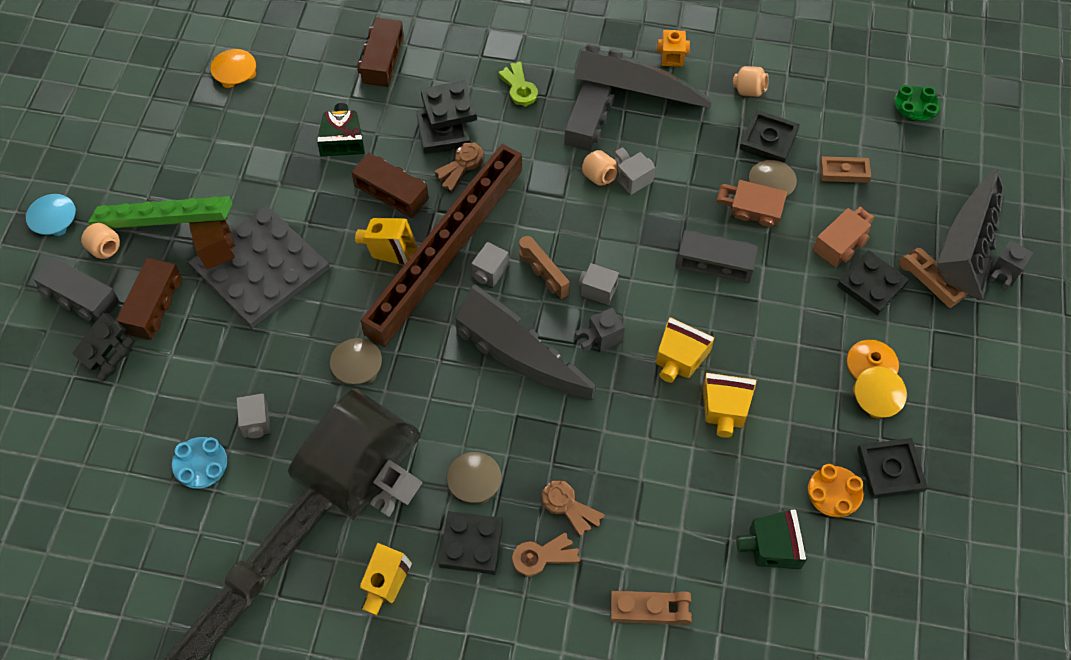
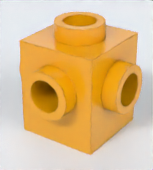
[657,30,690,67]

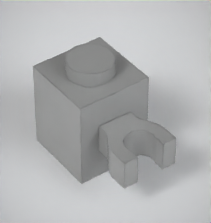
[614,147,655,195]
[370,460,423,517]

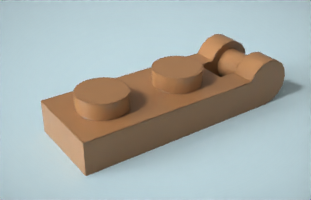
[519,236,570,300]
[899,248,968,308]
[611,591,692,625]

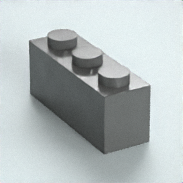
[564,80,614,151]
[676,230,758,283]
[33,257,120,322]

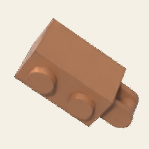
[716,180,787,227]
[813,207,875,268]

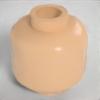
[733,66,769,97]
[582,150,617,186]
[81,223,120,259]

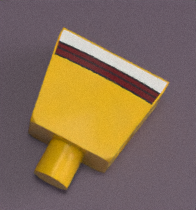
[355,218,418,265]
[656,317,715,383]
[703,373,756,438]
[360,543,412,616]

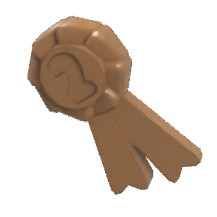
[434,142,484,192]
[541,481,605,537]
[512,533,580,577]

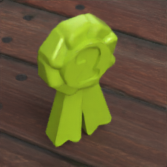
[498,61,538,107]

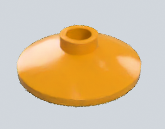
[846,340,899,380]

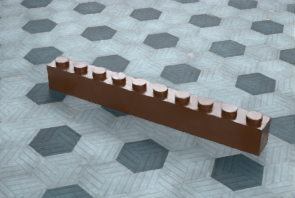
[360,144,522,347]

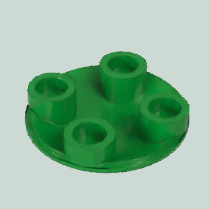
[894,85,941,121]

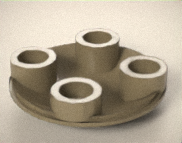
[748,160,797,197]
[330,338,382,385]
[447,452,501,504]

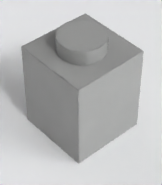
[471,242,509,288]
[578,263,619,305]
[237,394,271,438]

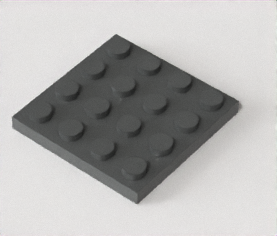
[188,205,330,329]

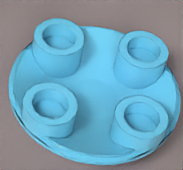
[26,194,76,236]
[172,437,227,489]

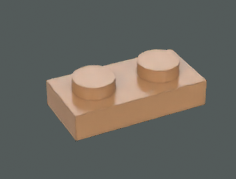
[820,156,871,183]

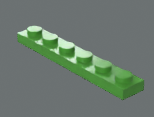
[88,196,233,228]

